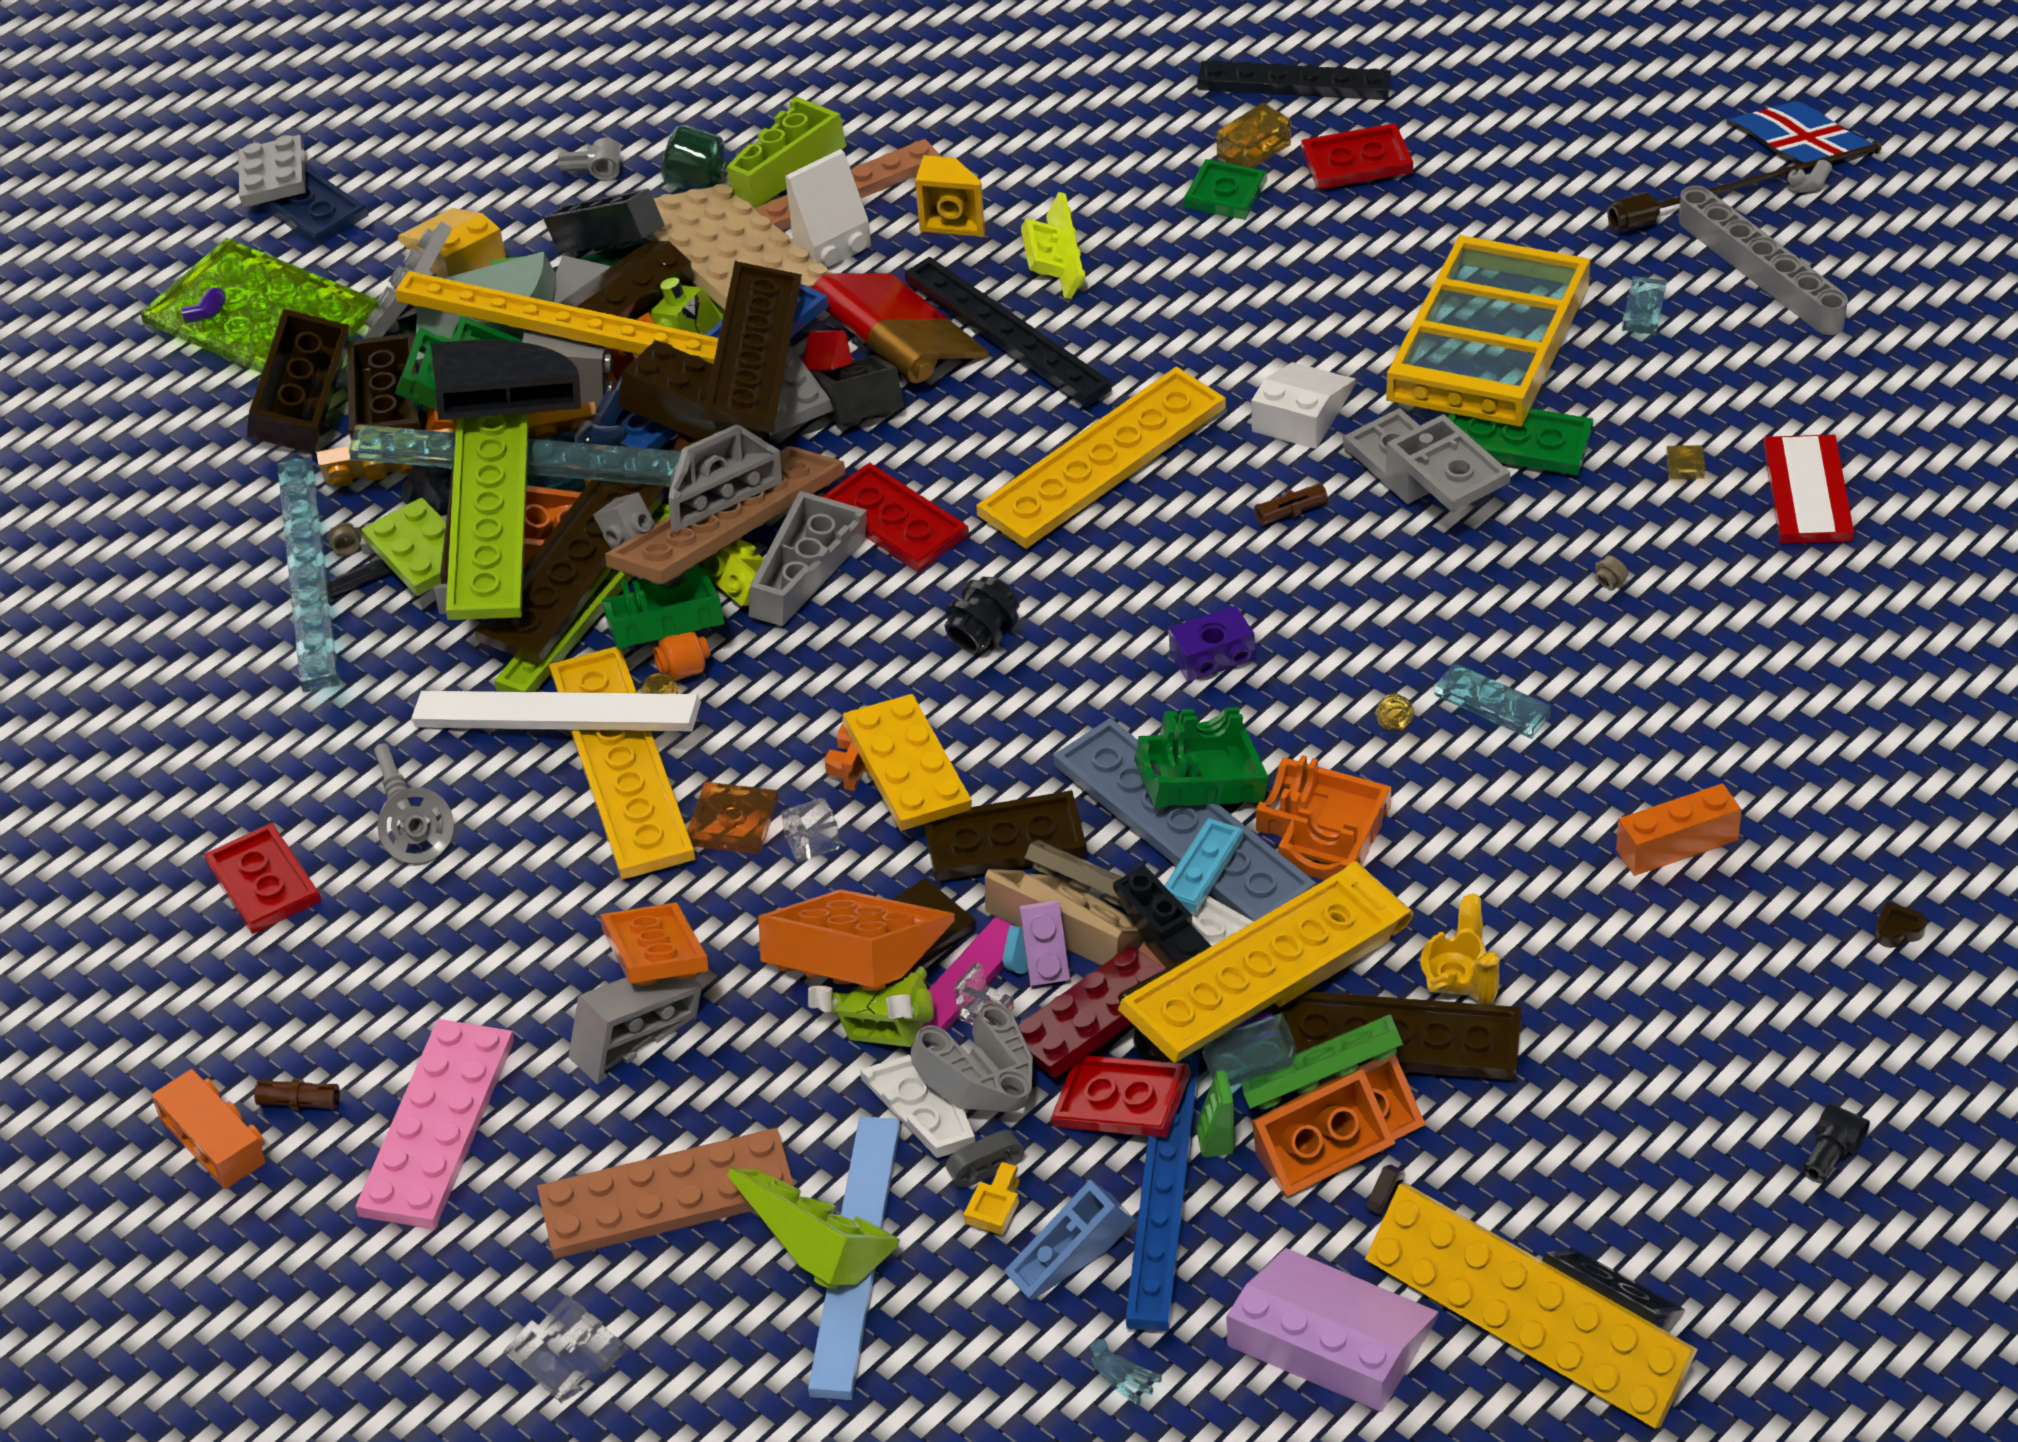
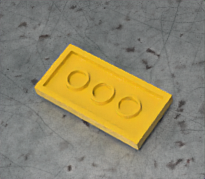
[843,693,972,831]

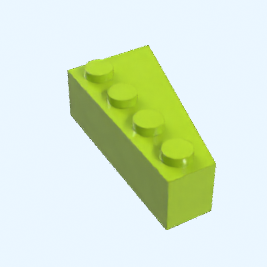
[726,96,846,208]

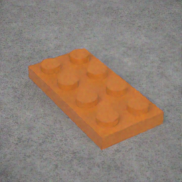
[600,902,708,986]

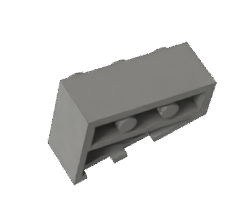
[568,977,702,1085]

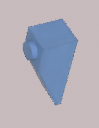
[1004,1179,1136,1300]

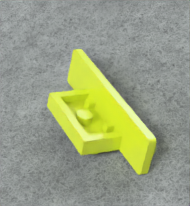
[1021,192,1085,300]
[698,539,764,606]

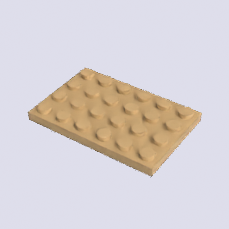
[649,184,832,310]

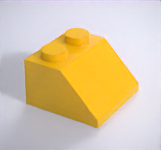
[915,155,985,237]

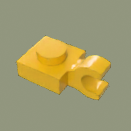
[963,1162,1020,1236]

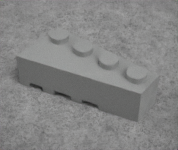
[748,491,867,626]

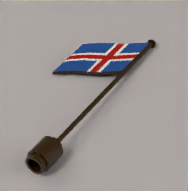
[1607,101,1882,232]

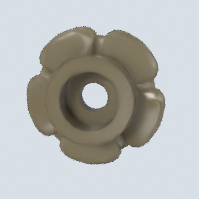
[327,522,362,556]
[1594,556,1629,589]

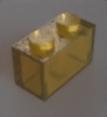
[1216,102,1291,168]

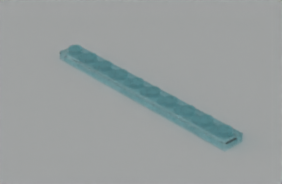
[349,425,681,486]
[277,457,339,693]

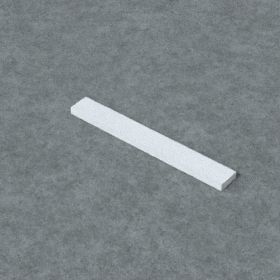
[411,691,701,731]

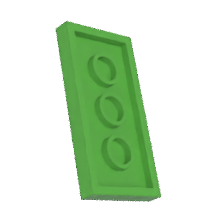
[1240,1014,1403,1110]

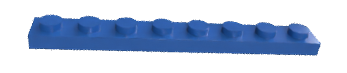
[1126,1054,1200,1332]

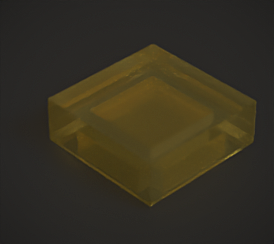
[1666,445,1705,479]

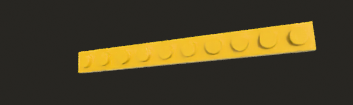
[395,271,719,364]

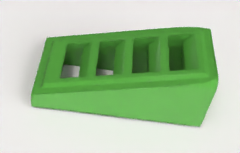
[1196,1070,1234,1157]

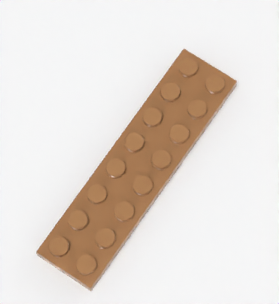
[605,446,845,584]

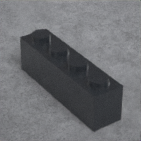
[543,188,665,256]

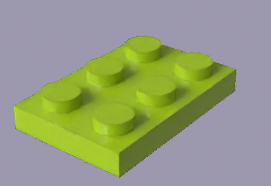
[361,497,446,596]

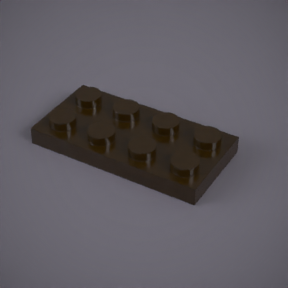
[923,790,1087,882]

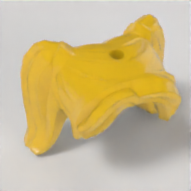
[1420,893,1500,1005]

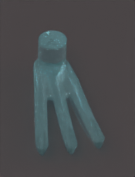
[1090,1339,1162,1405]

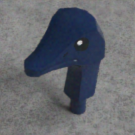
[575,376,628,466]

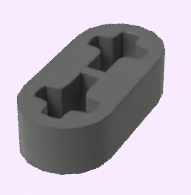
[946,1130,1024,1187]

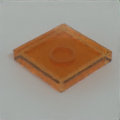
[687,782,779,855]

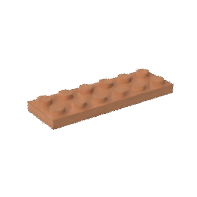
[537,1128,794,1259]

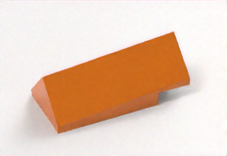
[1252,1054,1426,1197]

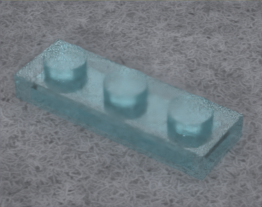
[1434,663,1551,739]

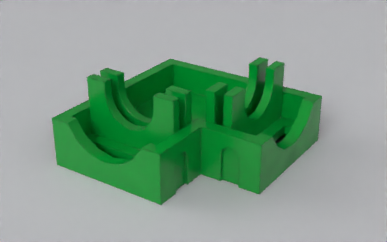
[395,316,522,412]
[602,563,725,649]
[1134,707,1269,808]

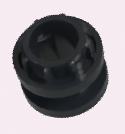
[944,576,1020,654]

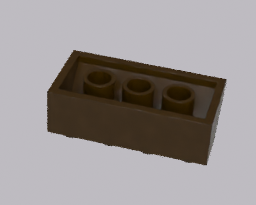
[559,241,692,320]

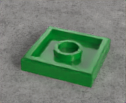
[1183,159,1267,220]

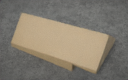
[985,869,1144,966]

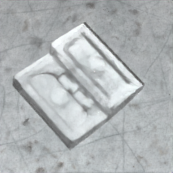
[503,1295,628,1403]

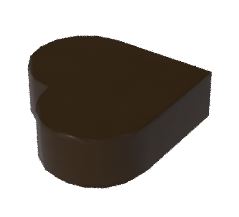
[1874,901,1927,948]
[1366,1164,1406,1215]

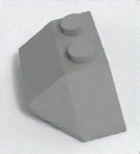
[668,425,782,532]

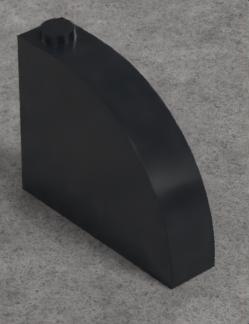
[430,340,581,420]

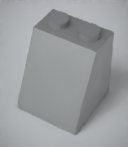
[522,329,614,409]

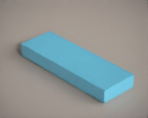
[1164,818,1244,914]

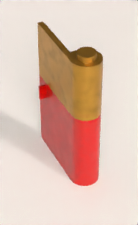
[812,273,989,383]

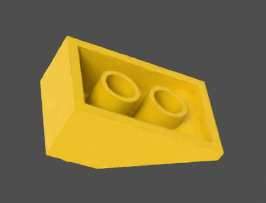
[398,208,506,278]

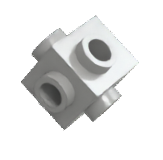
[593,492,655,550]

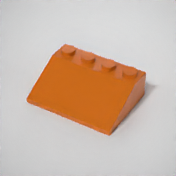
[758,889,955,991]

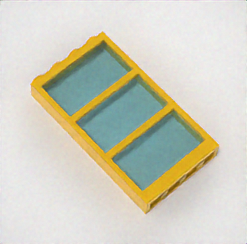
[1386,235,1590,427]

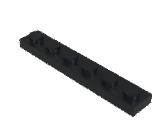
[1197,60,1391,100]

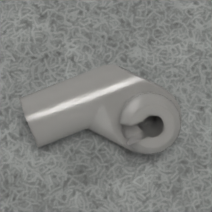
[1787,160,1832,193]

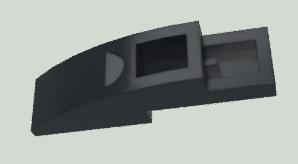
[1113,865,1211,968]

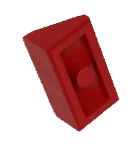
[802,330,852,370]

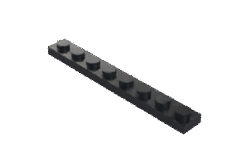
[905,256,1112,407]

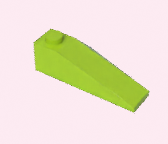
[727,1168,900,1289]

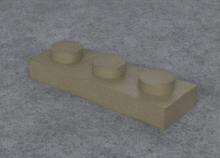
[1025,840,1123,907]

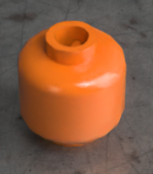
[653,631,710,681]

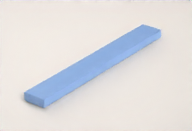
[808,1116,901,1400]

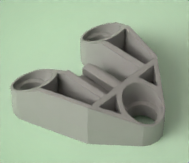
[910,1002,1033,1112]

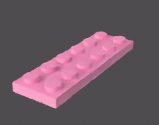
[355,1019,515,1230]

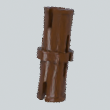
[1254,482,1328,526]
[254,1078,340,1111]

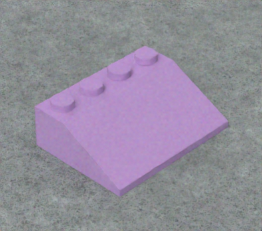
[1226,1248,1439,1412]

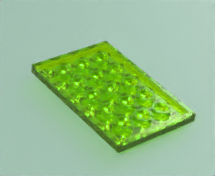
[140,238,380,373]

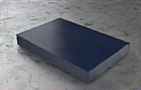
[258,166,368,247]

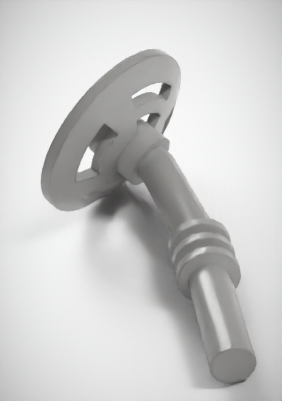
[374,743,454,864]

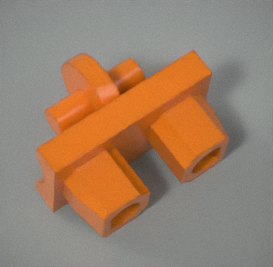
[825,723,870,791]

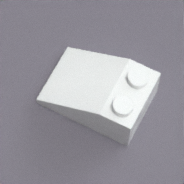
[785,149,871,268]
[1251,362,1356,449]

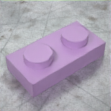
[1019,900,1070,986]

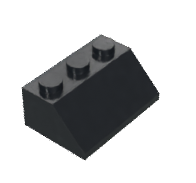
[1542,1249,1685,1333]

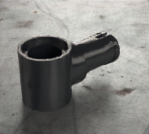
[1803,1103,1870,1183]

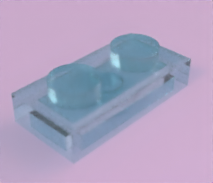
[1622,276,1667,335]

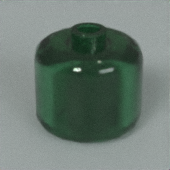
[661,125,727,190]

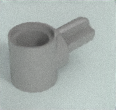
[558,138,621,181]

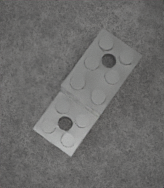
[1343,408,1510,513]

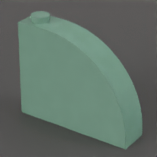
[416,251,556,367]

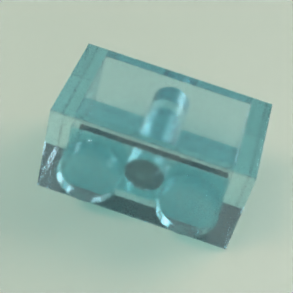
[1202,1013,1297,1086]

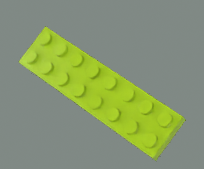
[446,413,530,620]

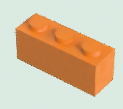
[1616,783,1742,876]
[151,1069,266,1190]

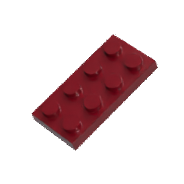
[1018,945,1165,1078]

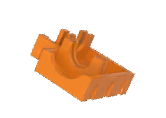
[1256,755,1391,880]

